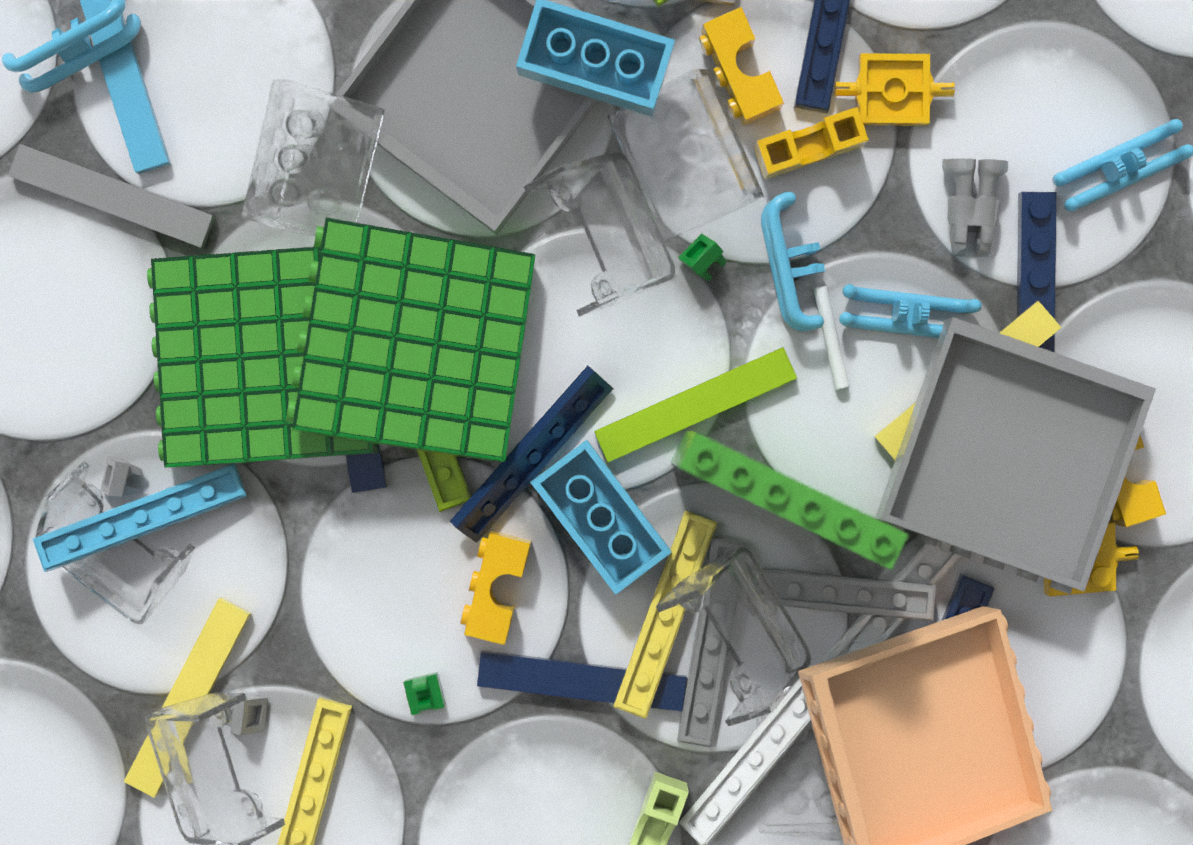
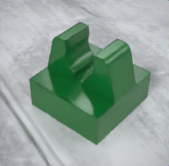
[678,233,726,281]
[403,672,446,715]

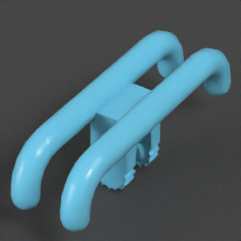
[2,0,141,93]
[1052,119,1193,212]
[761,192,825,331]
[839,284,982,338]

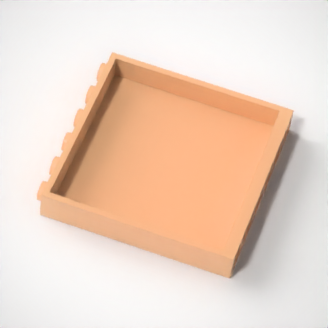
[798,606,1052,845]

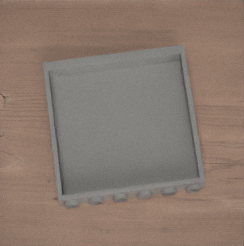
[328,0,599,235]
[875,317,1156,594]

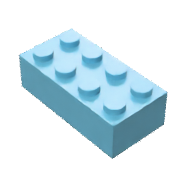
[516,0,675,117]
[530,440,672,595]

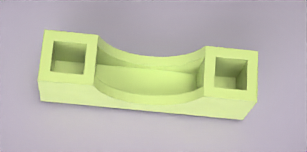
[628,771,689,845]

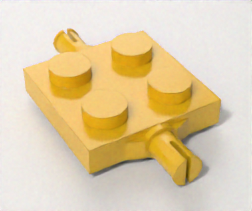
[834,53,955,126]
[1044,520,1139,597]

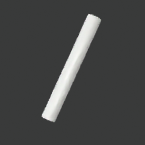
[813,286,849,389]

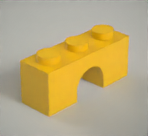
[699,7,784,126]
[753,107,869,180]
[1110,435,1166,527]
[460,531,532,645]

